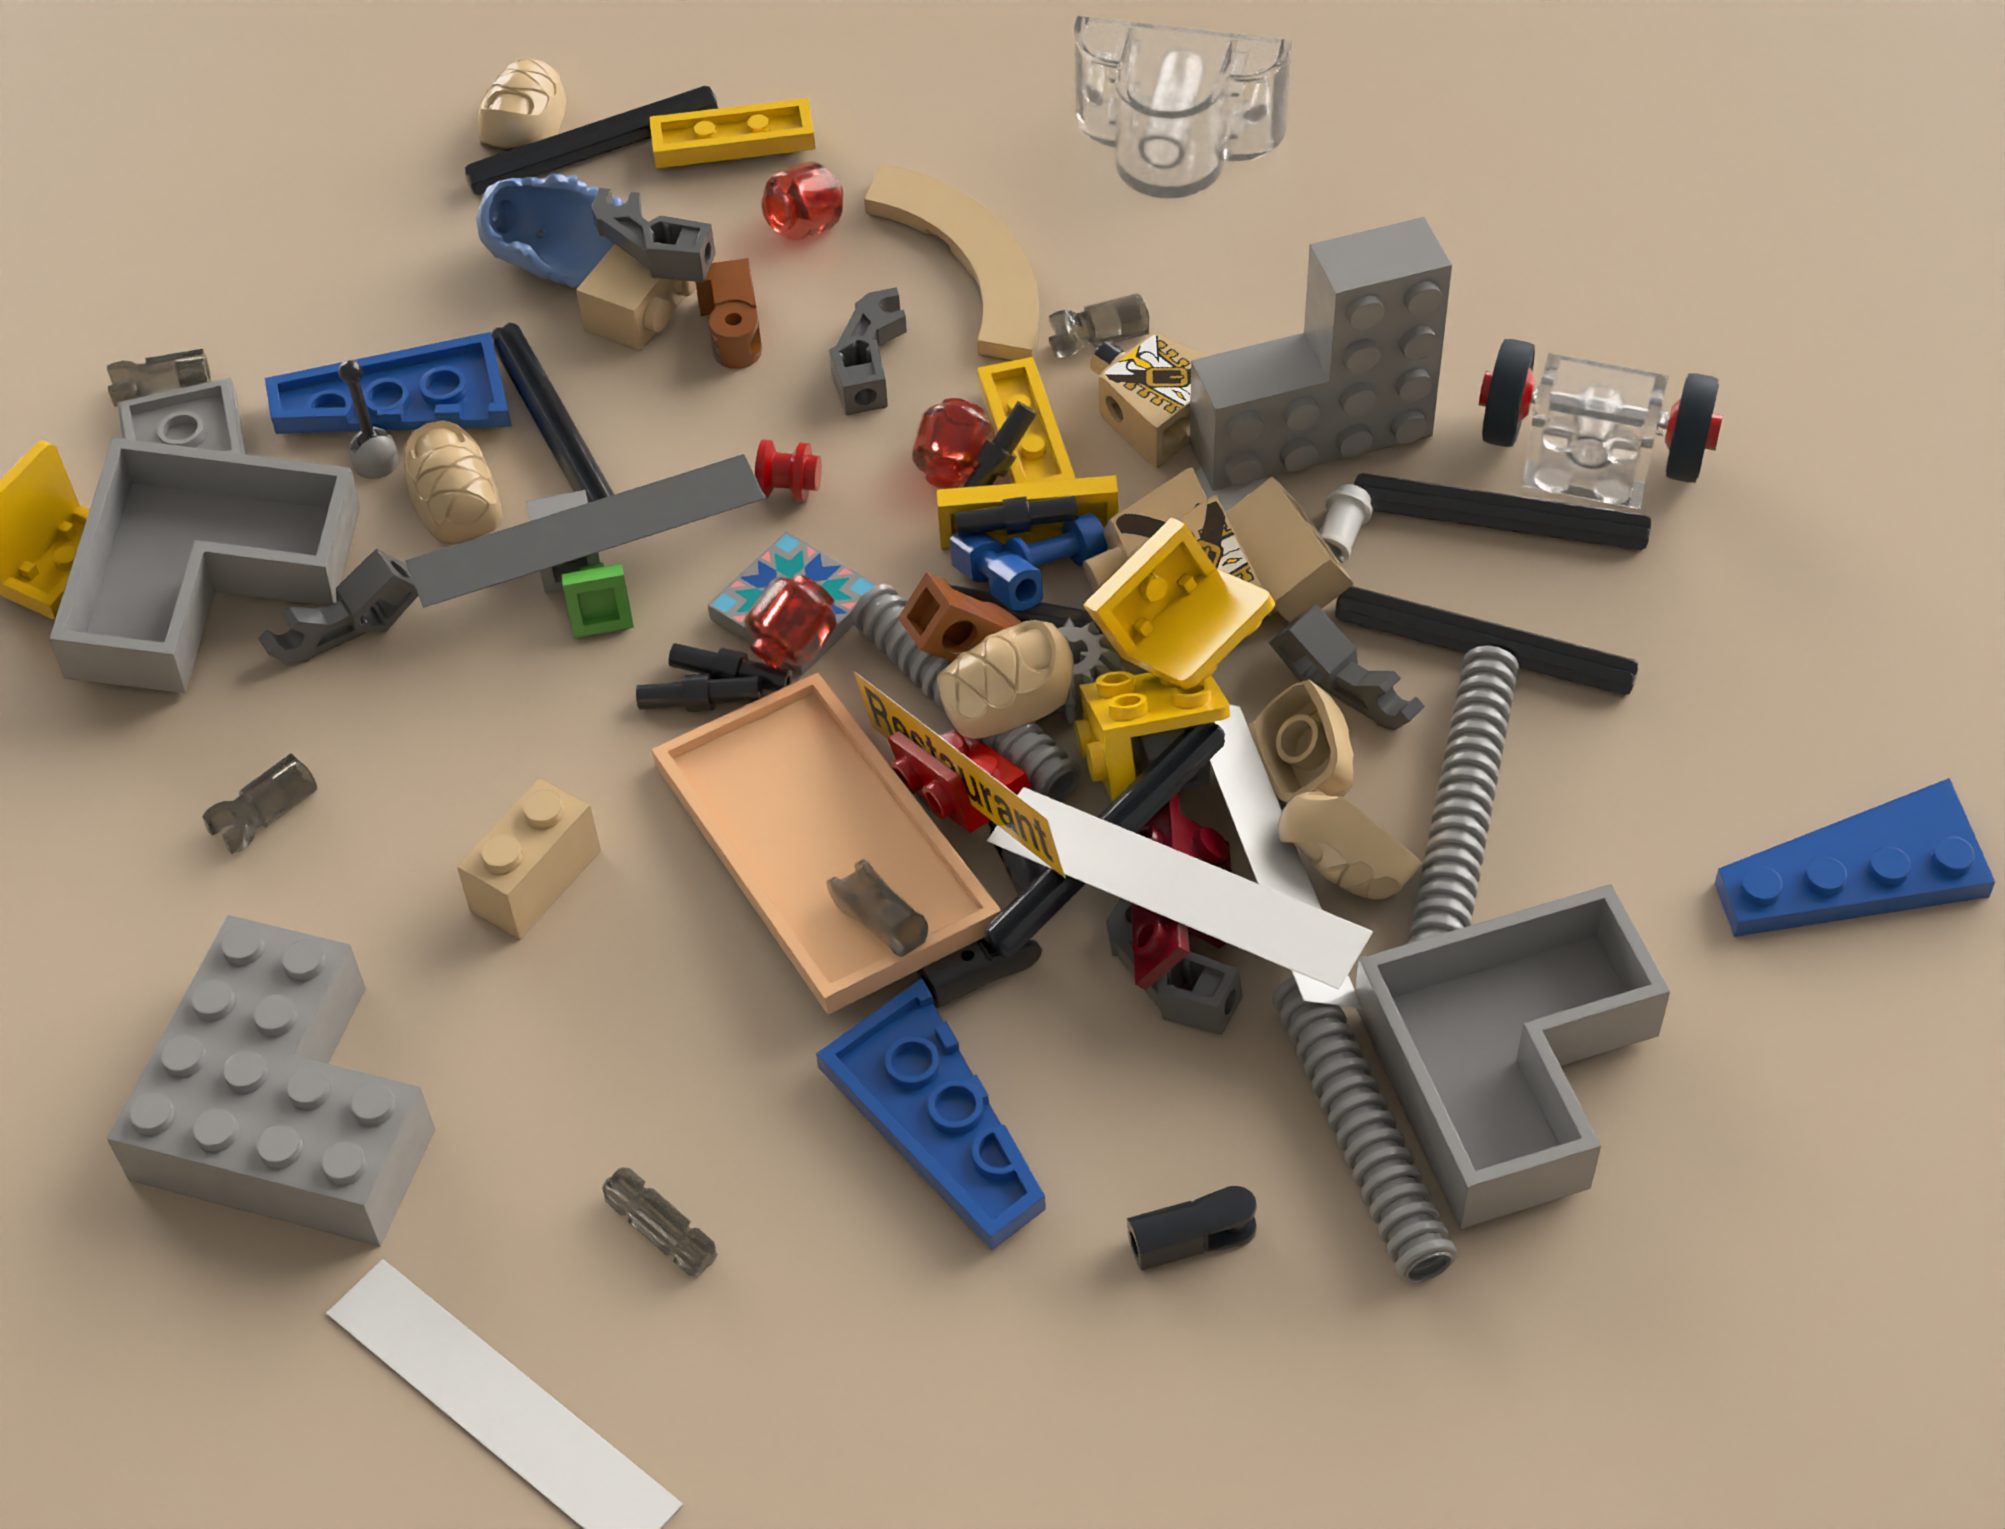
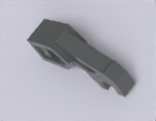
[591,188,716,282]
[829,287,907,415]
[258,549,418,664]
[1269,604,1425,730]
[1106,898,1243,1035]

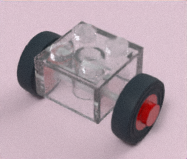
[1478,339,1723,509]

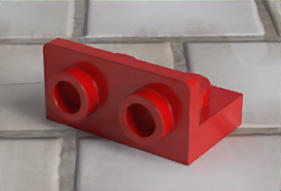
[888,729,1032,833]

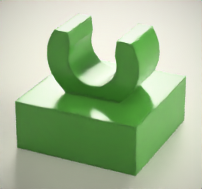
[561,562,634,638]

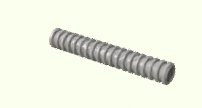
[1407,646,1519,944]

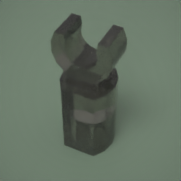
[1048,293,1150,357]
[107,349,211,407]
[202,753,318,854]

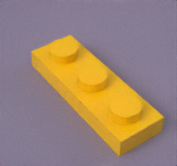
[649,98,816,169]
[977,357,1076,484]
[936,475,1119,549]

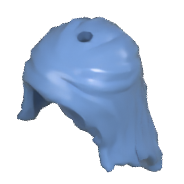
[476,173,623,288]

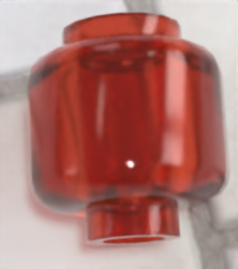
[761,161,844,240]
[912,398,995,489]
[744,573,837,669]

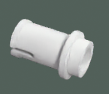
[1319,484,1373,563]

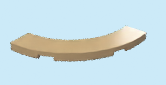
[864,163,1040,360]

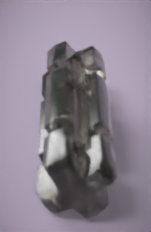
[602,1167,718,1277]

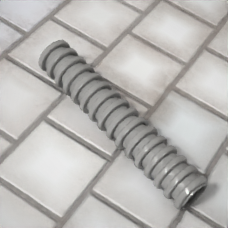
[851,584,1081,802]
[1272,976,1458,1282]

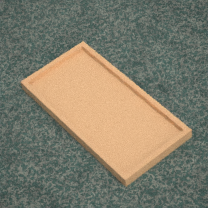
[651,672,1002,1015]

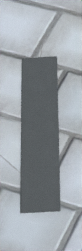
[405,454,766,608]

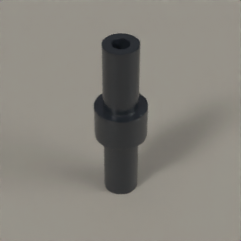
[963,401,1038,488]
[955,495,1079,536]
[668,643,793,691]
[636,673,763,712]

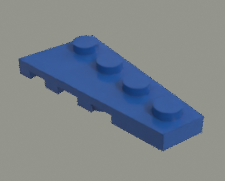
[265,332,512,434]
[1714,778,1995,937]
[816,978,1046,1250]

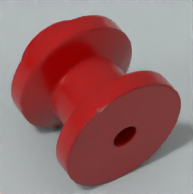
[755,439,822,502]

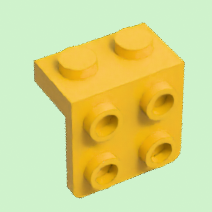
[0,440,90,620]
[1083,518,1275,689]
[1074,671,1230,802]

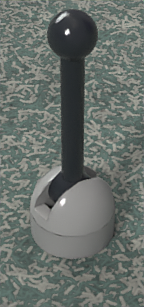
[338,360,399,479]

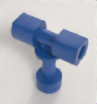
[950,513,1108,611]

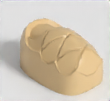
[478,59,566,149]
[404,420,504,544]
[937,620,1074,739]
[1247,679,1354,803]
[1278,789,1422,900]

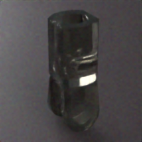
[826,859,928,957]

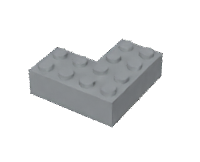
[1189,217,1452,491]
[49,437,360,694]
[1355,884,1670,1229]
[107,915,435,1247]

